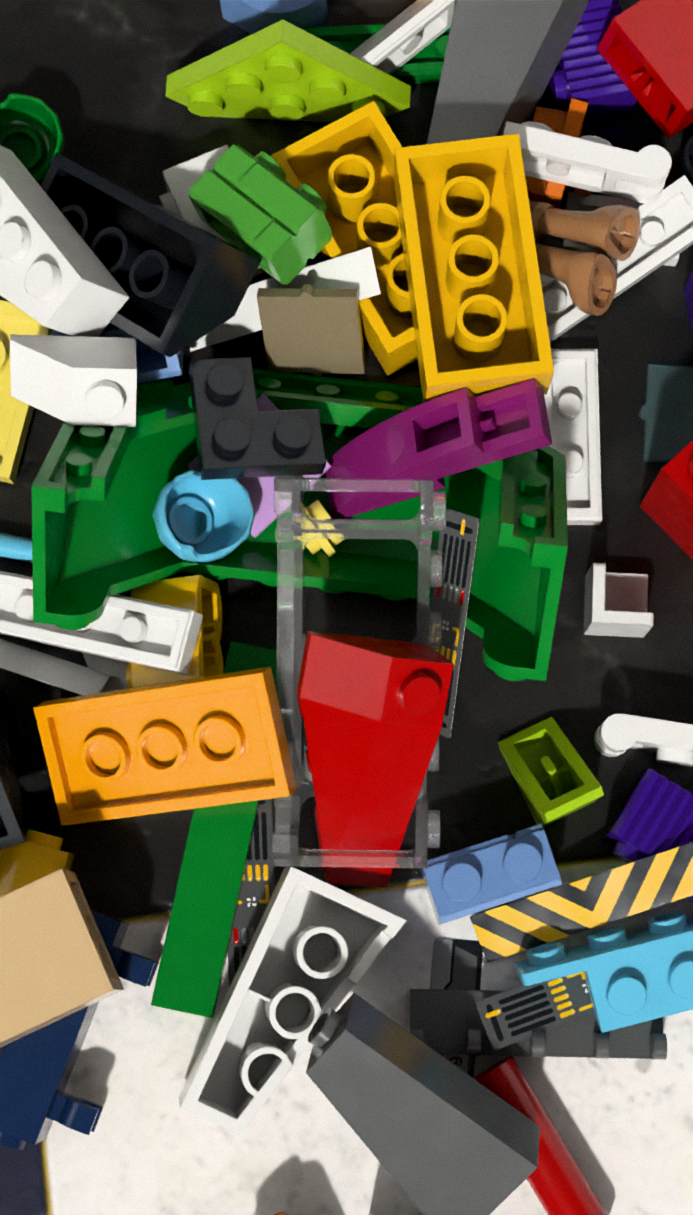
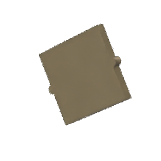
[257,284,366,376]

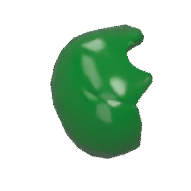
[0,93,65,184]

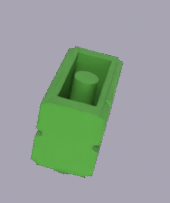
[188,144,333,285]

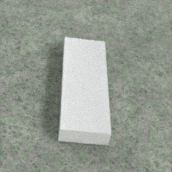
[544,349,602,525]

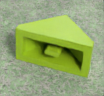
[497,717,604,827]

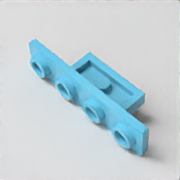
[514,911,693,1033]

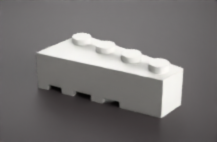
[0,145,130,337]
[179,866,407,1135]

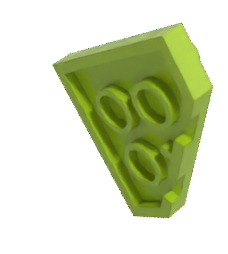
[165,20,411,122]

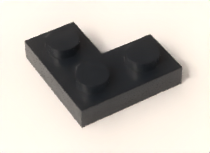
[188,357,326,480]

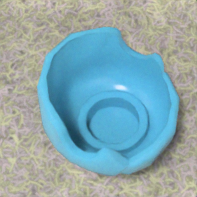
[152,469,255,562]

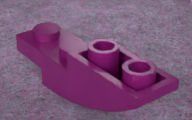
[326,378,552,521]

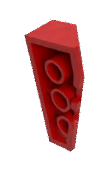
[297,631,454,888]

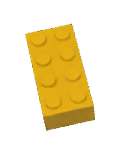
[271,101,418,376]
[394,133,554,402]

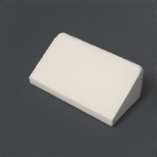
[350,0,455,75]

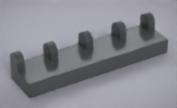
[410,989,667,1060]

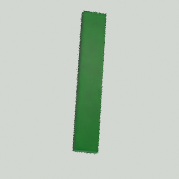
[151,641,291,1018]

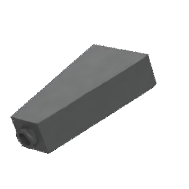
[427,0,589,144]
[306,993,540,1215]

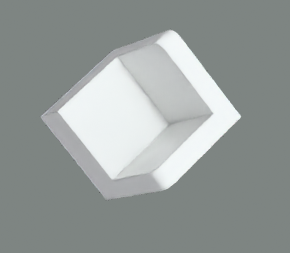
[583,562,654,638]

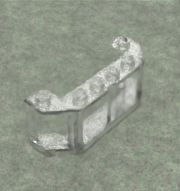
[272,475,446,869]

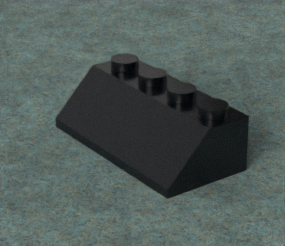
[41,152,261,357]

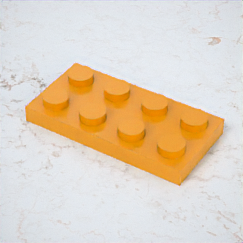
[33,667,298,826]

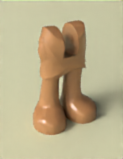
[529,200,640,316]

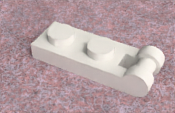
[503,121,672,204]
[594,714,693,767]

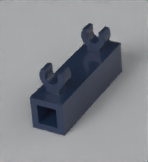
[0,909,159,1150]

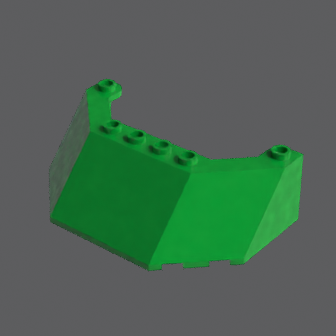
[32,369,568,681]

